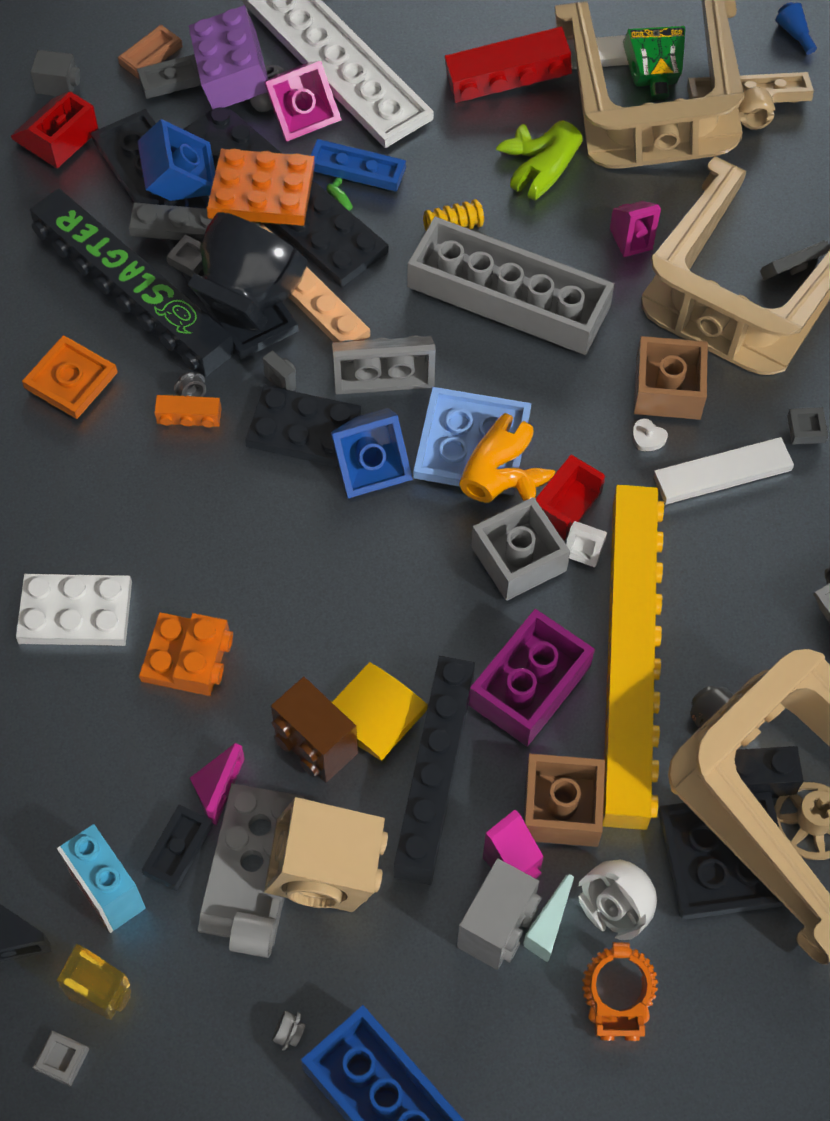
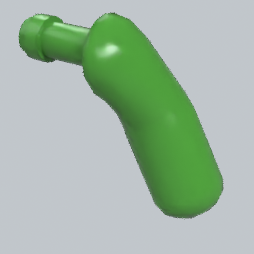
[326,177,353,211]

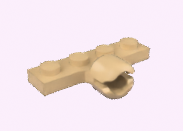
[687,72,814,130]

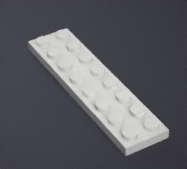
[243,0,434,148]

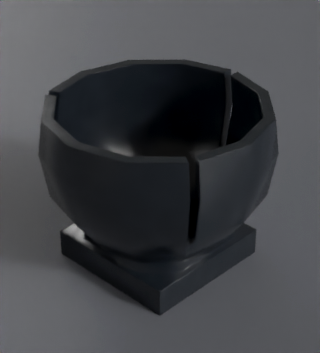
[188,212,307,332]

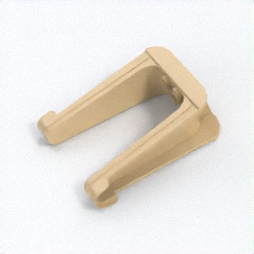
[555,0,744,169]
[641,156,830,375]
[668,649,830,964]

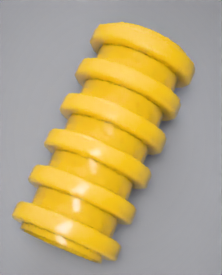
[423,199,484,231]

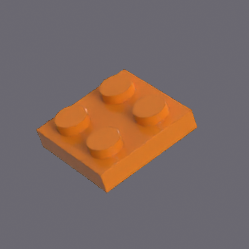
[22,335,118,419]

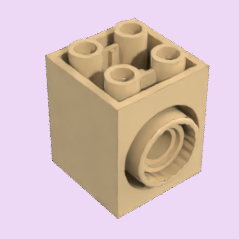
[264,797,388,912]

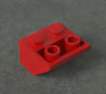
[11,91,98,169]

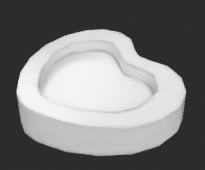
[632,418,668,451]

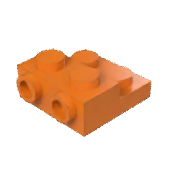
[139,612,233,696]

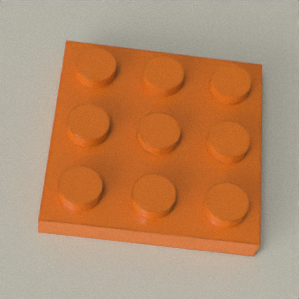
[207,149,315,226]

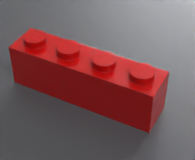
[445,26,572,103]

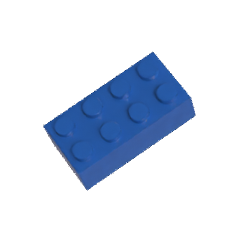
[301,1005,464,1121]

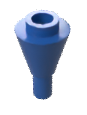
[775,2,817,55]

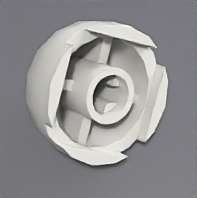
[578,859,657,940]

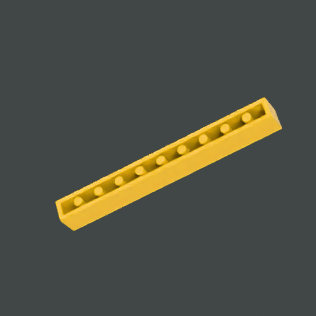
[603,485,664,830]

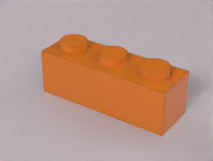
[154,395,222,428]

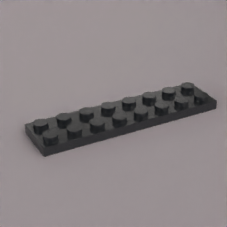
[183,107,389,287]

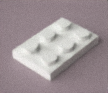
[16,574,132,646]

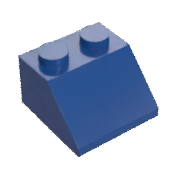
[138,119,215,201]

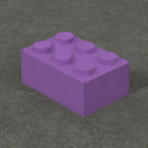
[189,5,268,110]

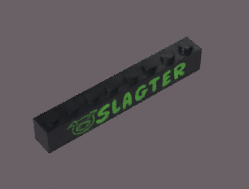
[30,188,235,377]

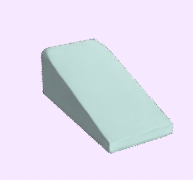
[523,874,574,962]

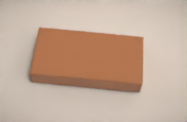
[118,25,183,79]

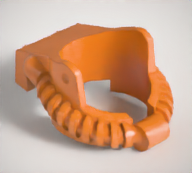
[582,942,658,1041]

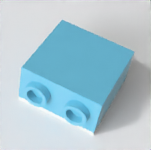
[57,824,146,933]

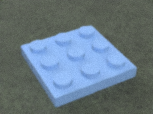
[413,387,532,496]

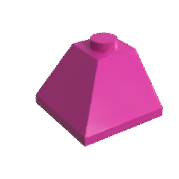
[264,61,341,142]

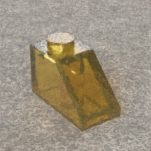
[57,944,131,1020]

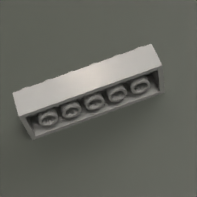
[407,217,615,355]

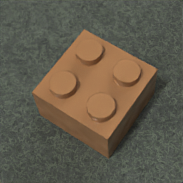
[634,336,708,420]
[523,753,605,847]

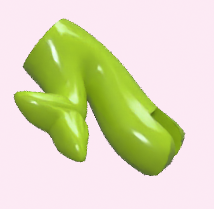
[496,120,583,201]

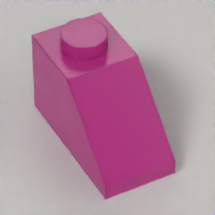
[610,201,661,257]
[482,809,544,879]

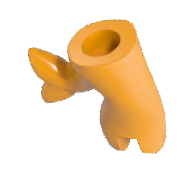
[459,413,555,503]

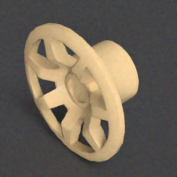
[774,782,830,860]

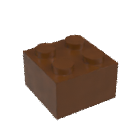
[271,676,358,783]

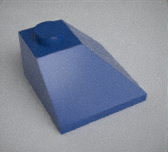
[331,408,413,499]

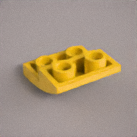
[332,662,428,761]

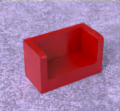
[536,454,605,541]

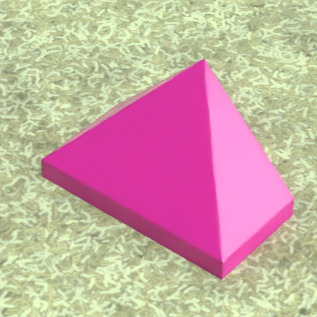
[190,743,245,825]

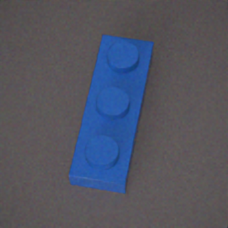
[310,139,406,192]

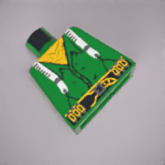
[623,26,685,100]

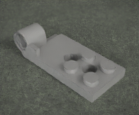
[198,783,305,958]

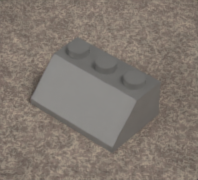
[332,335,436,394]

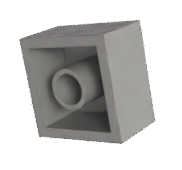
[471,497,570,601]
[457,858,541,970]

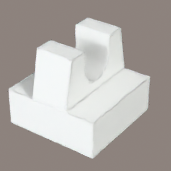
[566,521,607,567]

